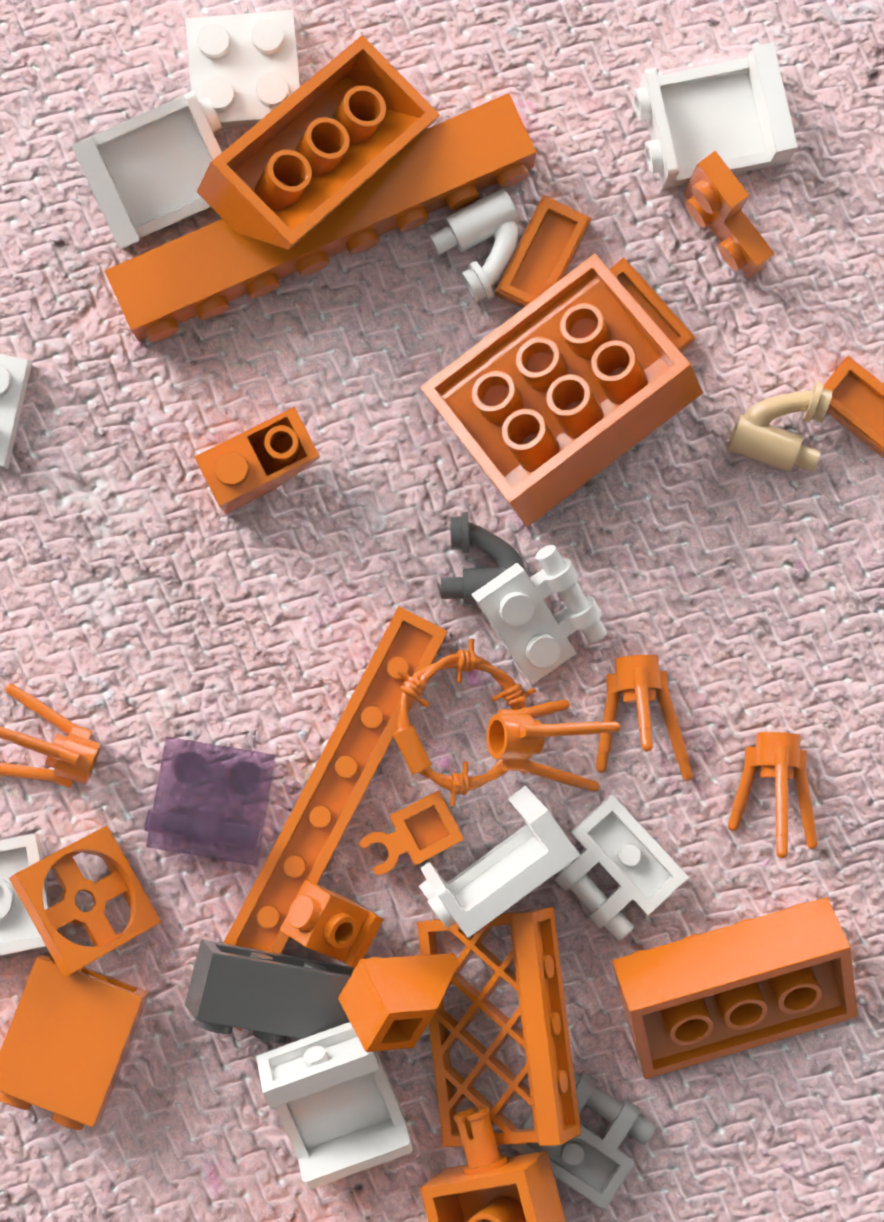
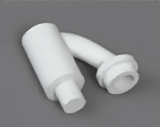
[429,188,520,302]

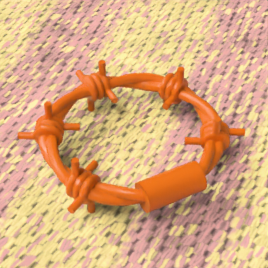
[392,639,536,806]

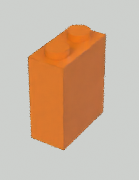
[0,952,150,1130]

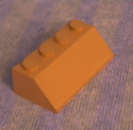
[196,35,440,250]
[612,897,858,1079]

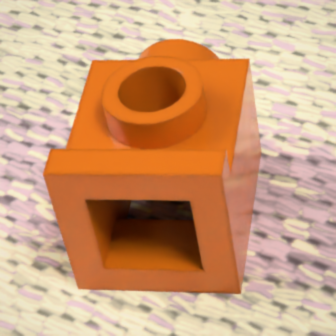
[280,879,383,968]

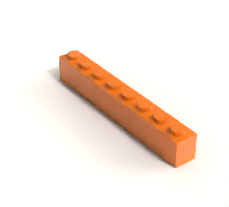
[104,93,536,342]

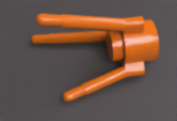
[596,655,693,781]
[0,683,102,788]
[486,699,621,792]
[728,732,818,859]

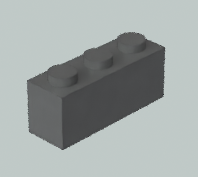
[185,939,355,1043]

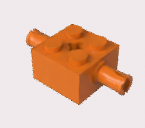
[420,1106,566,1222]

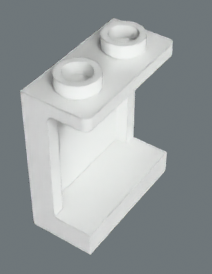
[633,42,798,189]
[71,91,222,249]
[419,785,580,938]
[256,1022,413,1190]

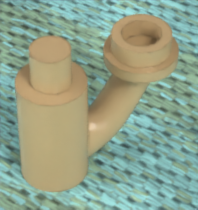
[727,381,833,472]

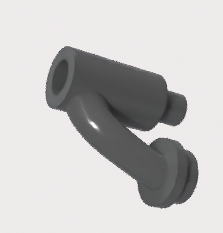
[441,512,530,607]

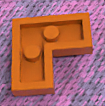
[684,151,775,279]

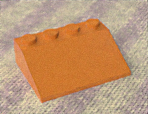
[420,253,703,527]

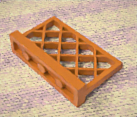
[417,907,581,1147]

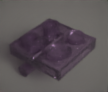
[145,736,277,866]

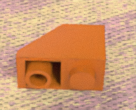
[194,407,320,515]
[338,953,459,1052]

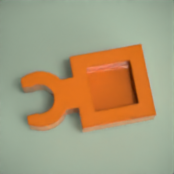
[359,790,465,875]

